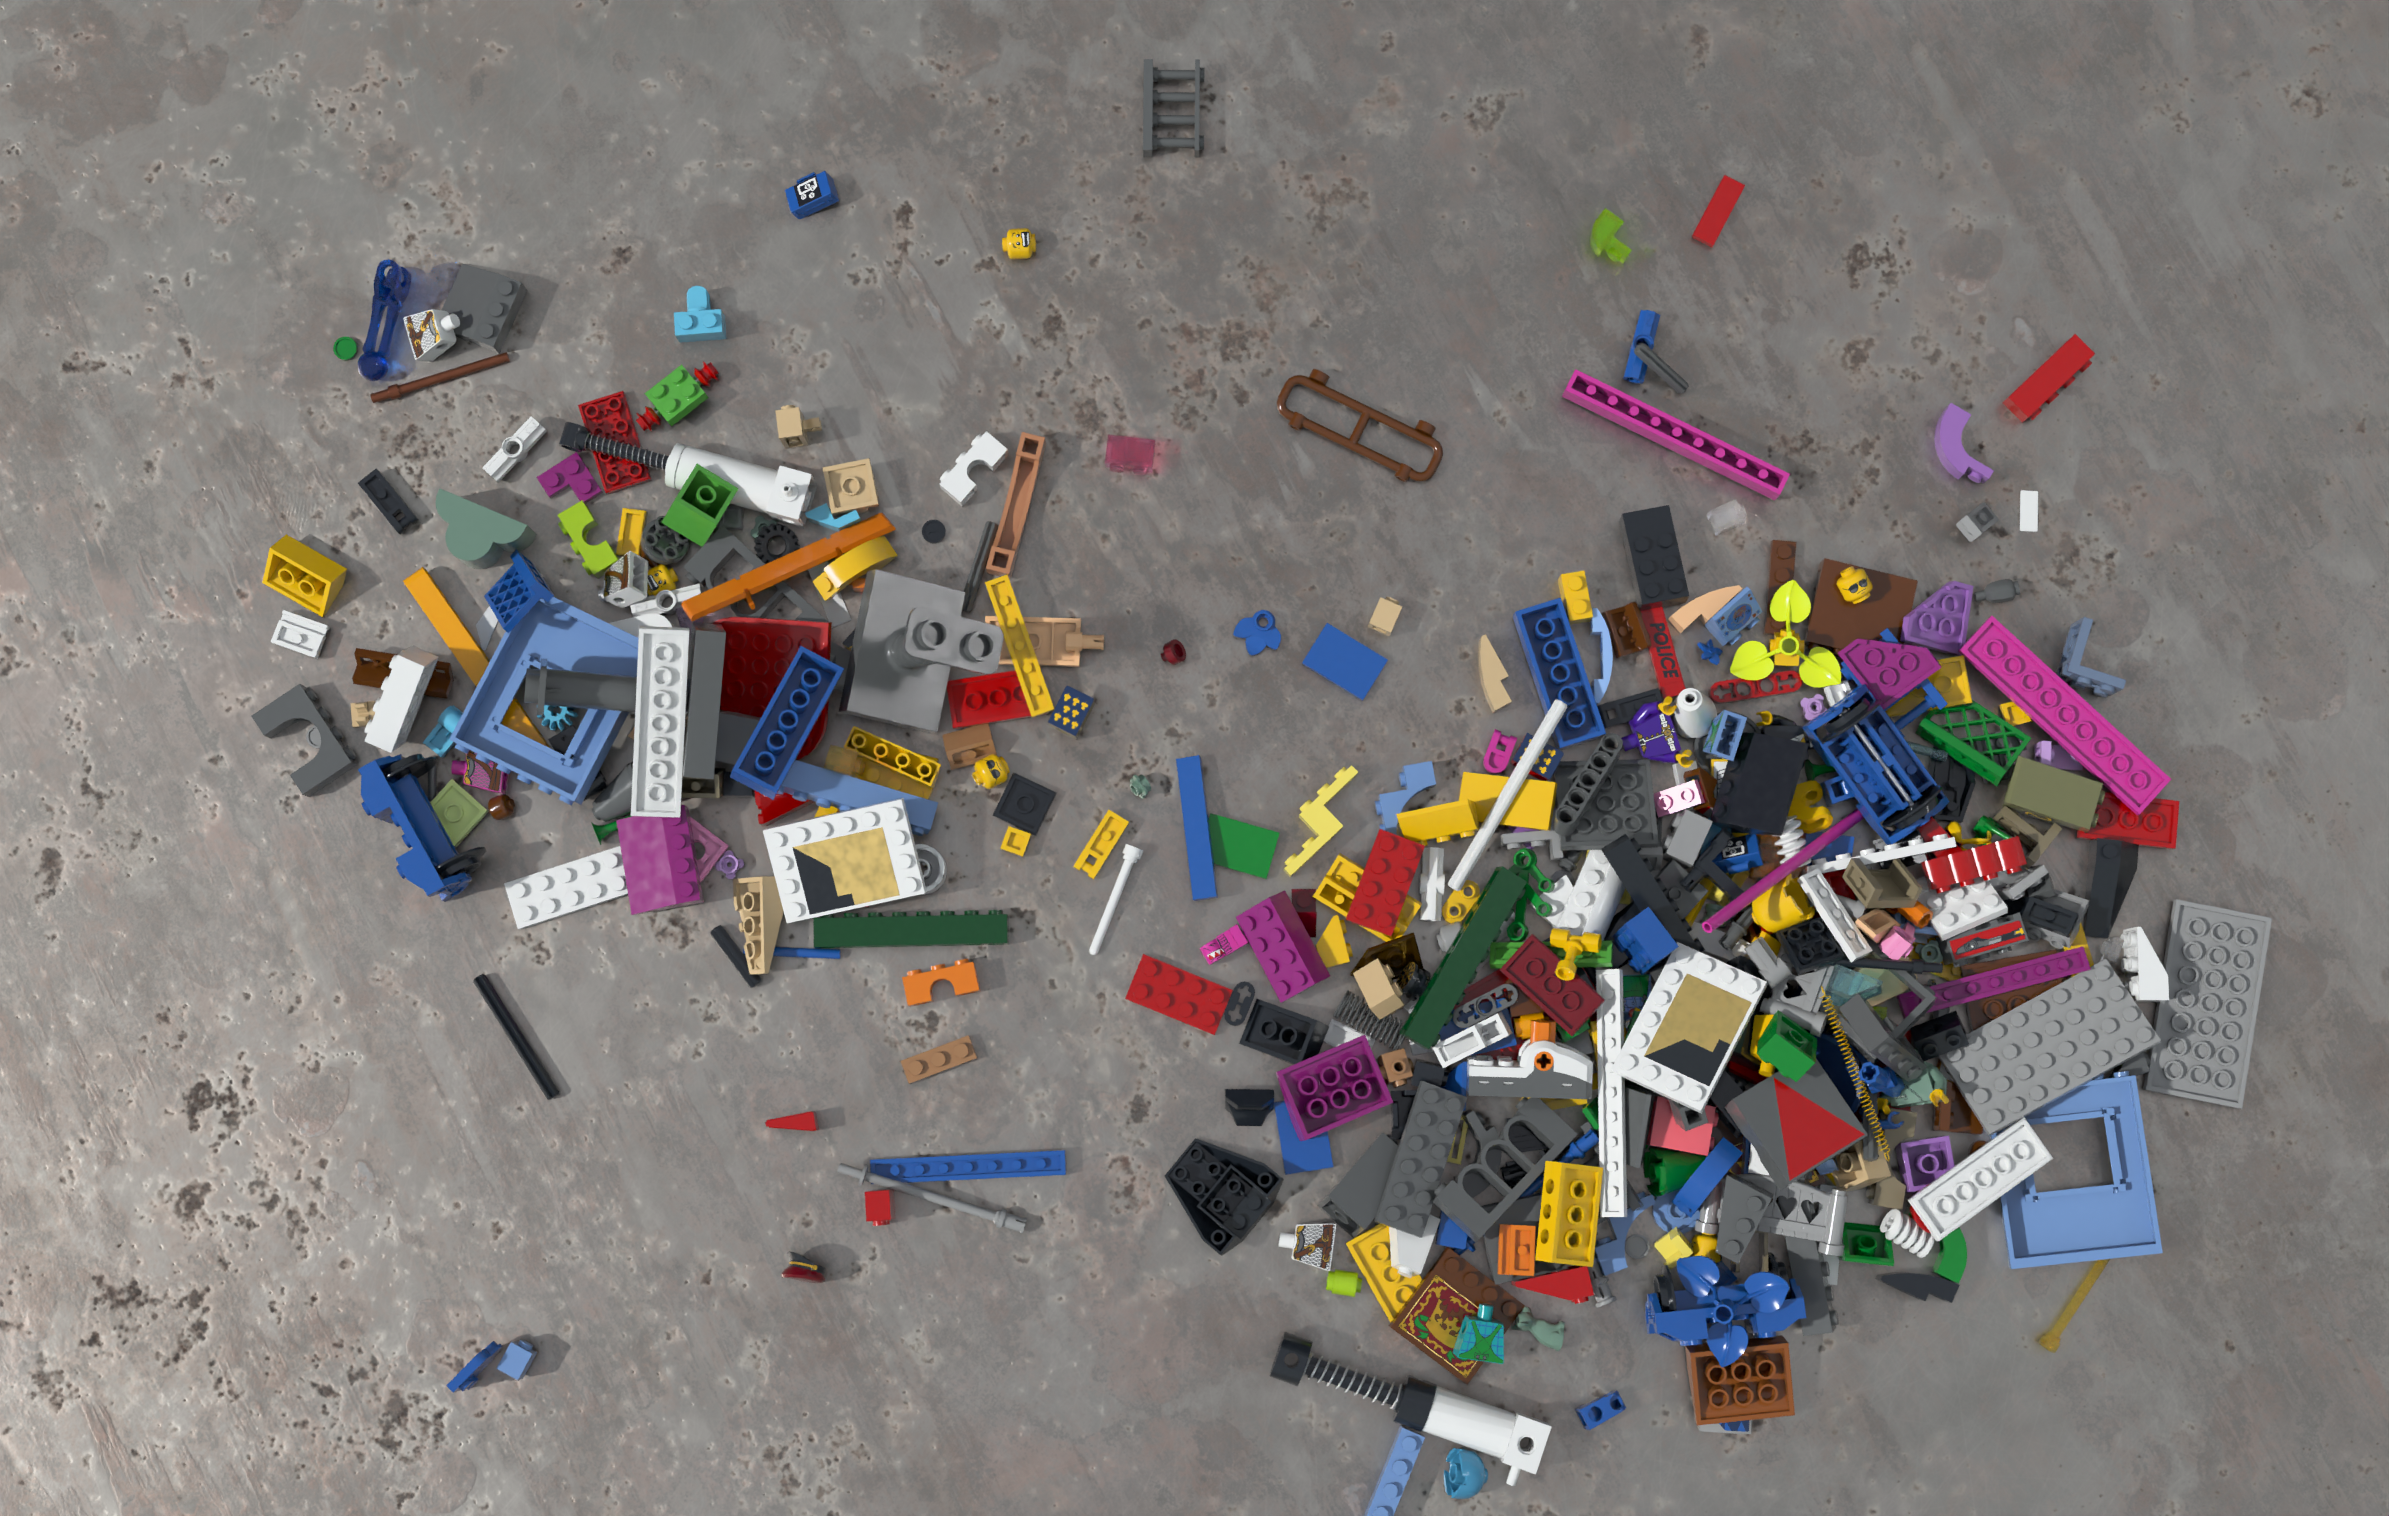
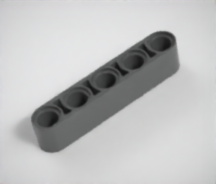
[1553,733,1623,836]

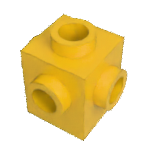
[1769,629,1804,666]

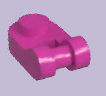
[1483,729,1517,774]

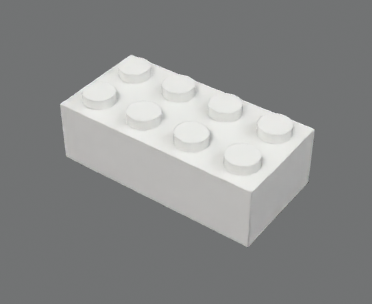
[364,645,439,753]

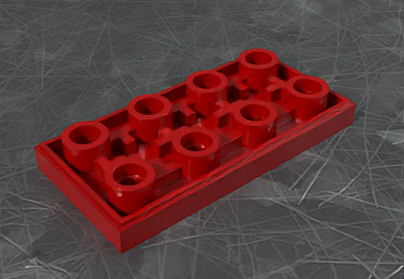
[578,391,652,495]

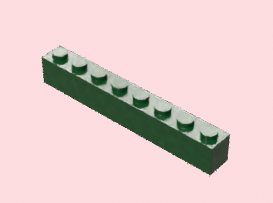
[1399,866,1527,1049]
[813,910,1009,949]

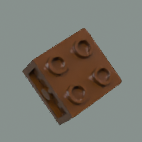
[1933,1082,1983,1134]

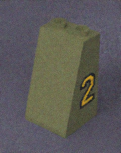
[2001,756,2105,833]

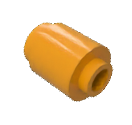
[1513,1012,1549,1039]

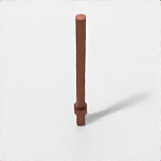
[370,352,510,403]

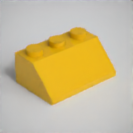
[262,534,347,617]
[1397,799,1480,846]

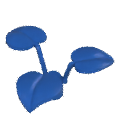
[1677,1256,1790,1367]

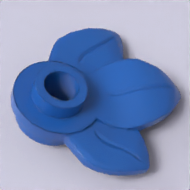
[1233,610,1281,656]

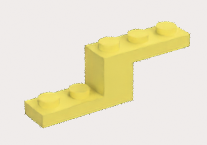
[1284,765,1358,877]

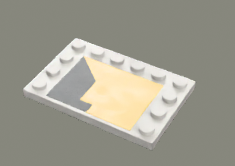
[763,798,927,923]
[1611,942,1767,1114]

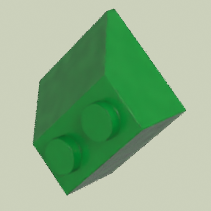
[1757,1010,1817,1082]

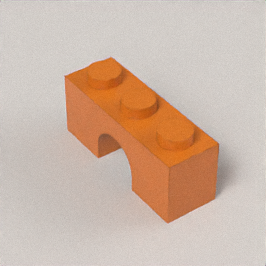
[902,959,981,1007]

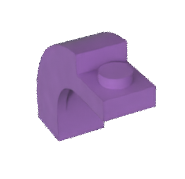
[1934,403,1994,484]

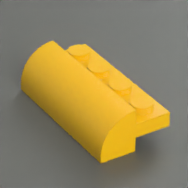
[1313,853,1422,942]

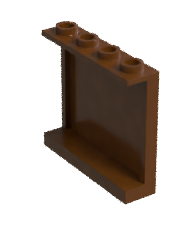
[1804,558,1918,657]

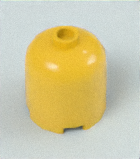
[1752,874,1815,933]

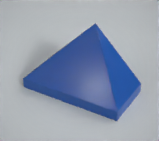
[1441,1062,1467,1111]

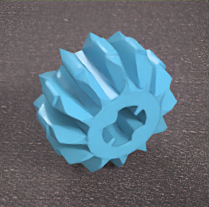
[537,705,578,731]

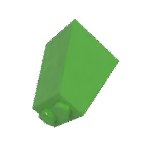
[661,464,738,547]

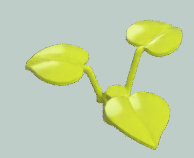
[1730,580,1841,688]

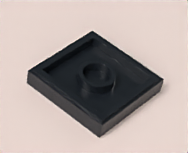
[993,772,1057,836]

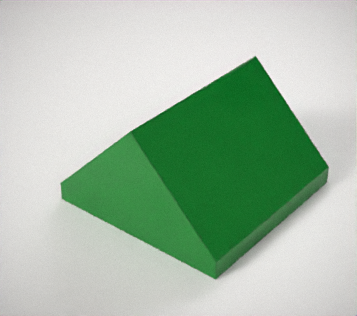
[1839,1222,1894,1266]

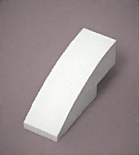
[1432,1011,1512,1068]

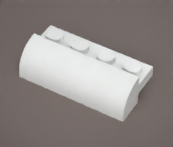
[1556,850,1626,941]

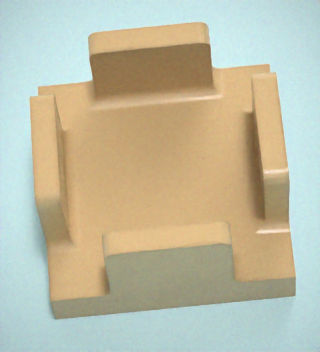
[823,458,879,515]

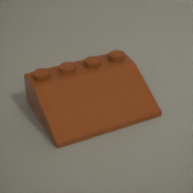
[1685,1335,1795,1426]

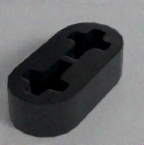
[1224,981,1255,1026]

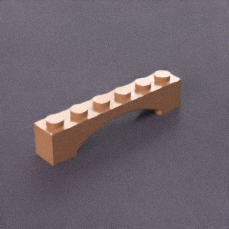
[986,432,1046,579]

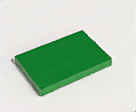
[1209,813,1280,879]

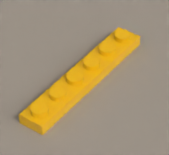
[985,575,1054,718]

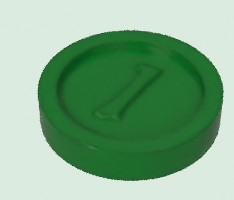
[333,337,358,361]

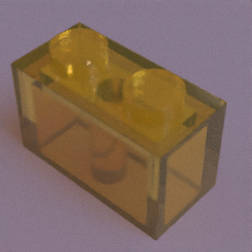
[823,744,866,778]

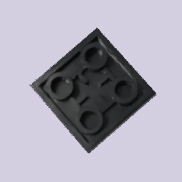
[1776,917,1844,975]

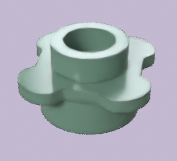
[750,516,777,542]
[1130,774,1151,799]
[1915,940,1943,963]

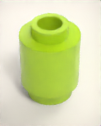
[1326,1269,1362,1297]

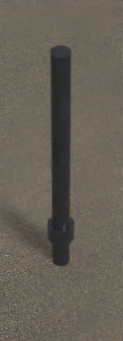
[1827,957,1943,974]

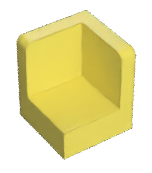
[1654,1226,1694,1270]

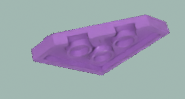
[1900,581,1974,656]

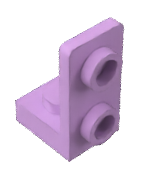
[2034,741,2083,771]

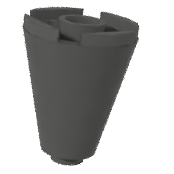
[592,761,633,822]

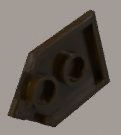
[1350,932,1423,980]

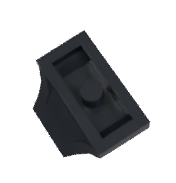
[1225,1089,1274,1126]

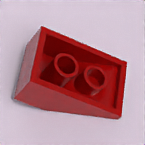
[1511,1265,1594,1304]

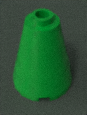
[1643,1147,1707,1197]

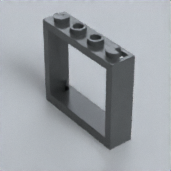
[1800,932,1936,1064]

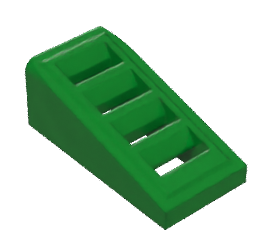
[1582,1097,1599,1130]

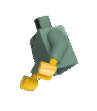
[1878,1049,1949,1114]

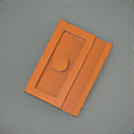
[1497,1224,1536,1276]

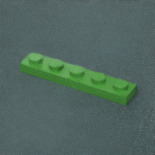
[1489,941,1613,968]

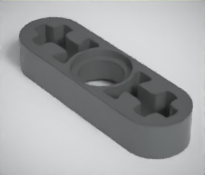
[1453,984,1519,1028]

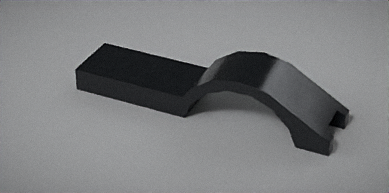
[2000,896,2079,938]

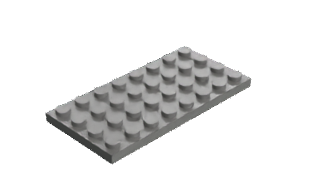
[2143,899,2272,1109]
[1938,959,2161,1136]

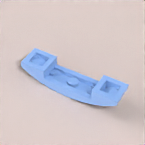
[1590,608,1613,705]

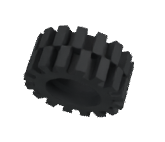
[754,523,800,564]

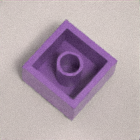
[1895,1136,1955,1192]

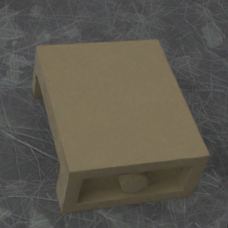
[1842,858,1922,908]

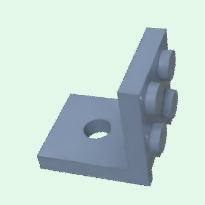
[2056,617,2126,698]

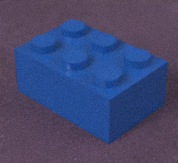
[1612,907,1679,975]

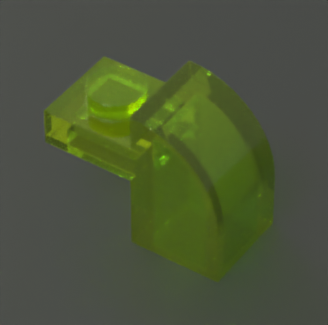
[1589,208,1632,264]

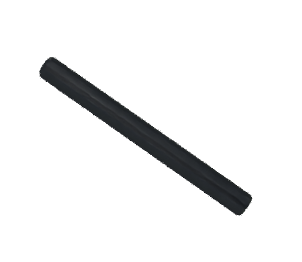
[473,974,559,1100]

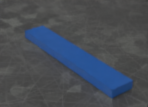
[1176,755,1218,901]

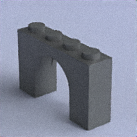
[251,684,357,797]
[1839,993,1927,1082]

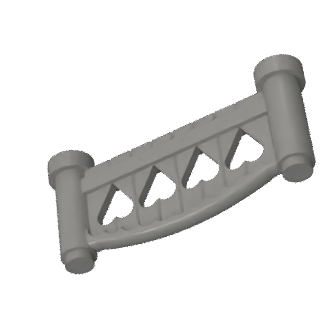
[1760,894,1867,1037]
[1695,1174,1848,1256]

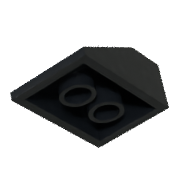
[1239,999,1329,1065]

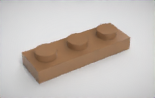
[901,1035,977,1084]

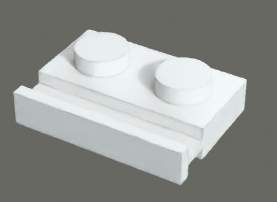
[271,610,330,659]

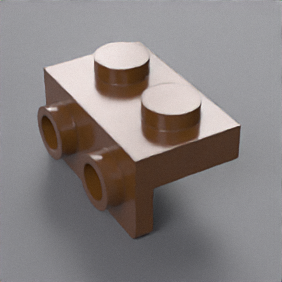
[1601,602,1651,658]

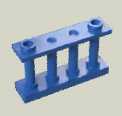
[1840,628,1948,738]

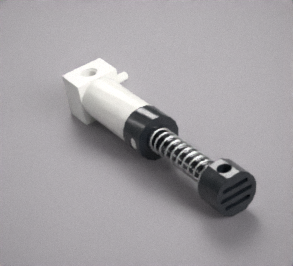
[1270,1332,1552,1486]

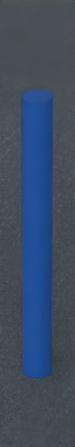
[743,947,841,959]

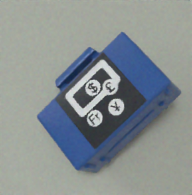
[785,171,839,219]
[1709,834,1763,875]

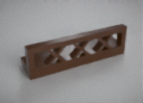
[352,648,454,699]

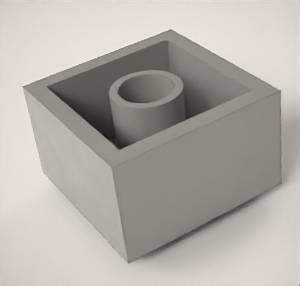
[1660,809,1713,870]

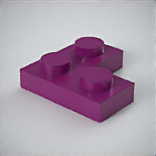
[536,452,603,504]

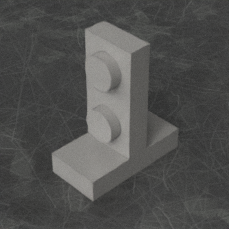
[1500,810,1563,861]

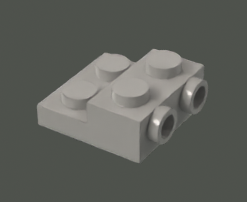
[2023,889,2089,949]

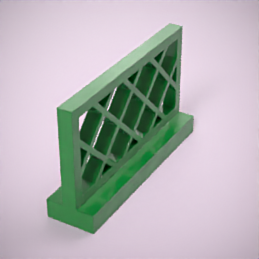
[1915,700,2031,786]

